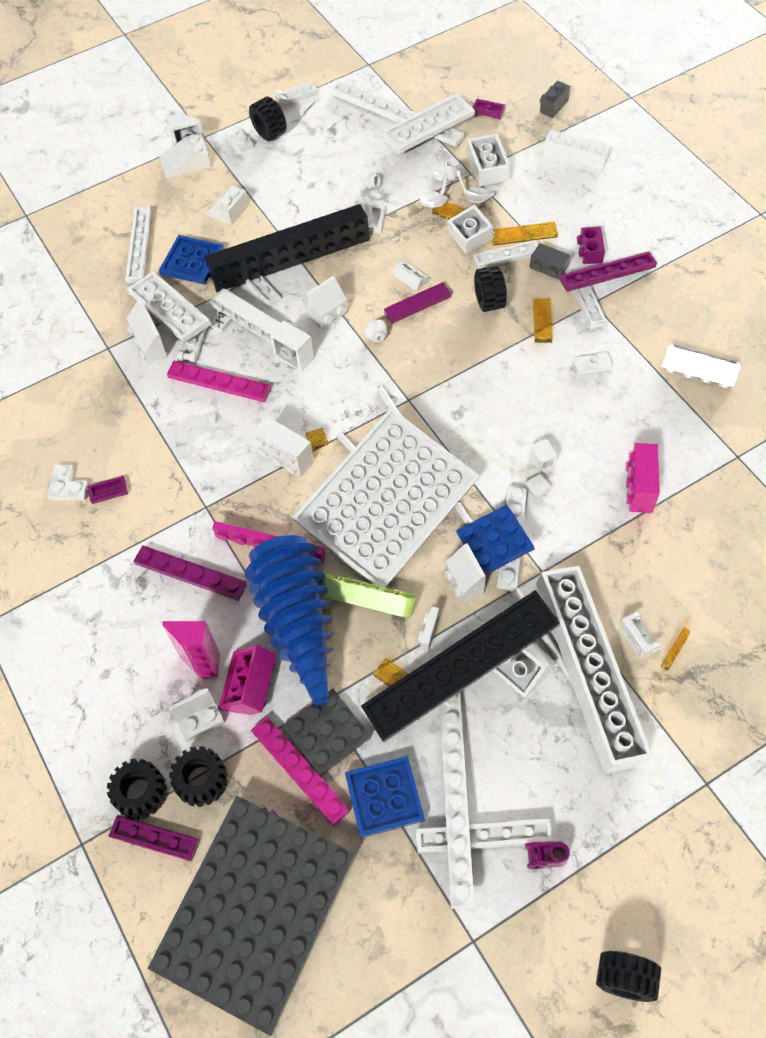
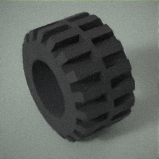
[249,96,287,141]
[474,265,507,312]
[169,746,228,807]
[107,759,167,819]
[596,951,662,1002]

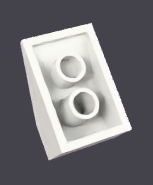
[159,133,211,179]

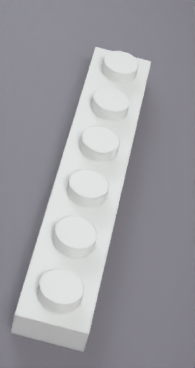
[125,206,152,284]
[496,486,527,591]
[416,818,553,854]

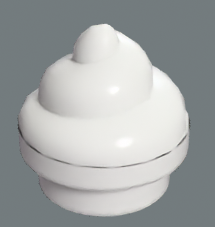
[364,173,381,190]

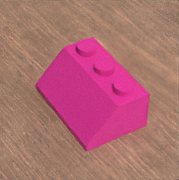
[218,645,276,715]

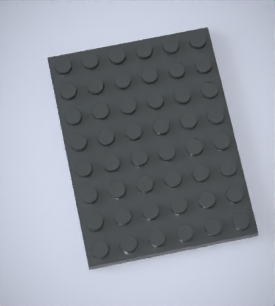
[147,795,356,1036]

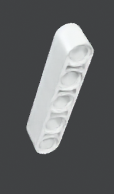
[210,289,280,344]

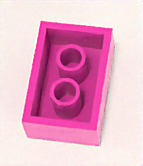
[625,443,660,513]

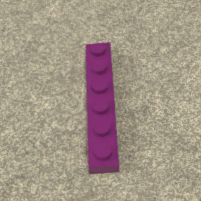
[559,251,657,292]
[134,545,247,601]

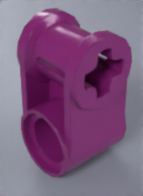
[525,841,570,869]

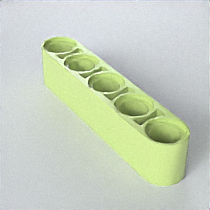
[320,573,416,618]

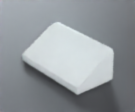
[393,262,430,291]

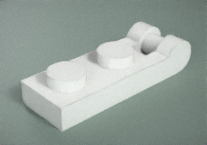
[274,81,318,107]
[177,327,208,363]

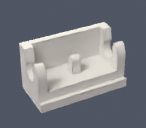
[619,612,661,660]

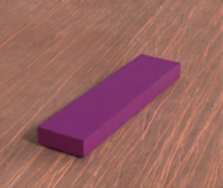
[384,282,451,324]
[108,815,200,862]

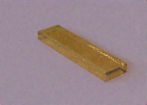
[492,222,558,246]

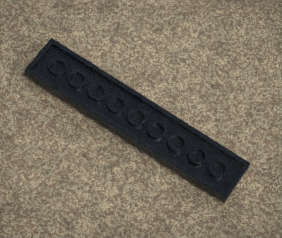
[361,590,560,742]

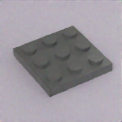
[282,688,371,777]

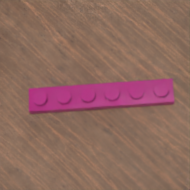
[167,361,271,403]
[212,521,326,563]
[251,717,350,827]

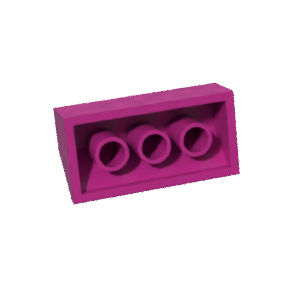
[162,621,220,679]

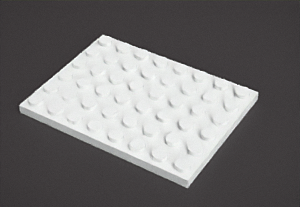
[292,408,480,587]

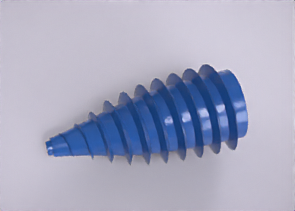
[245,535,334,706]

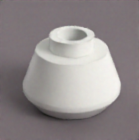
[364,320,387,342]

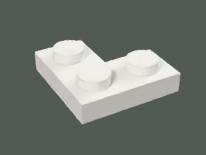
[47,464,89,501]

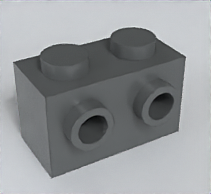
[540,80,570,118]
[529,243,570,280]

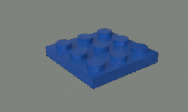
[159,235,224,285]
[456,504,535,575]
[345,756,425,838]

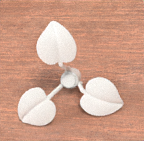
[420,160,494,208]

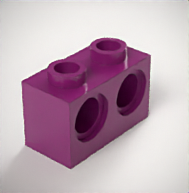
[577,227,605,264]

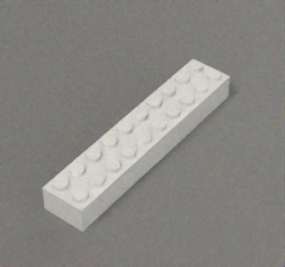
[536,566,653,774]

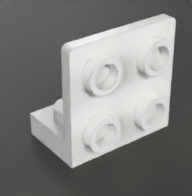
[169,688,225,742]

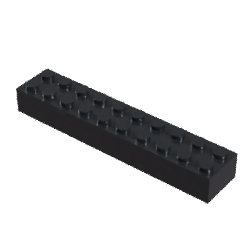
[204,204,369,293]

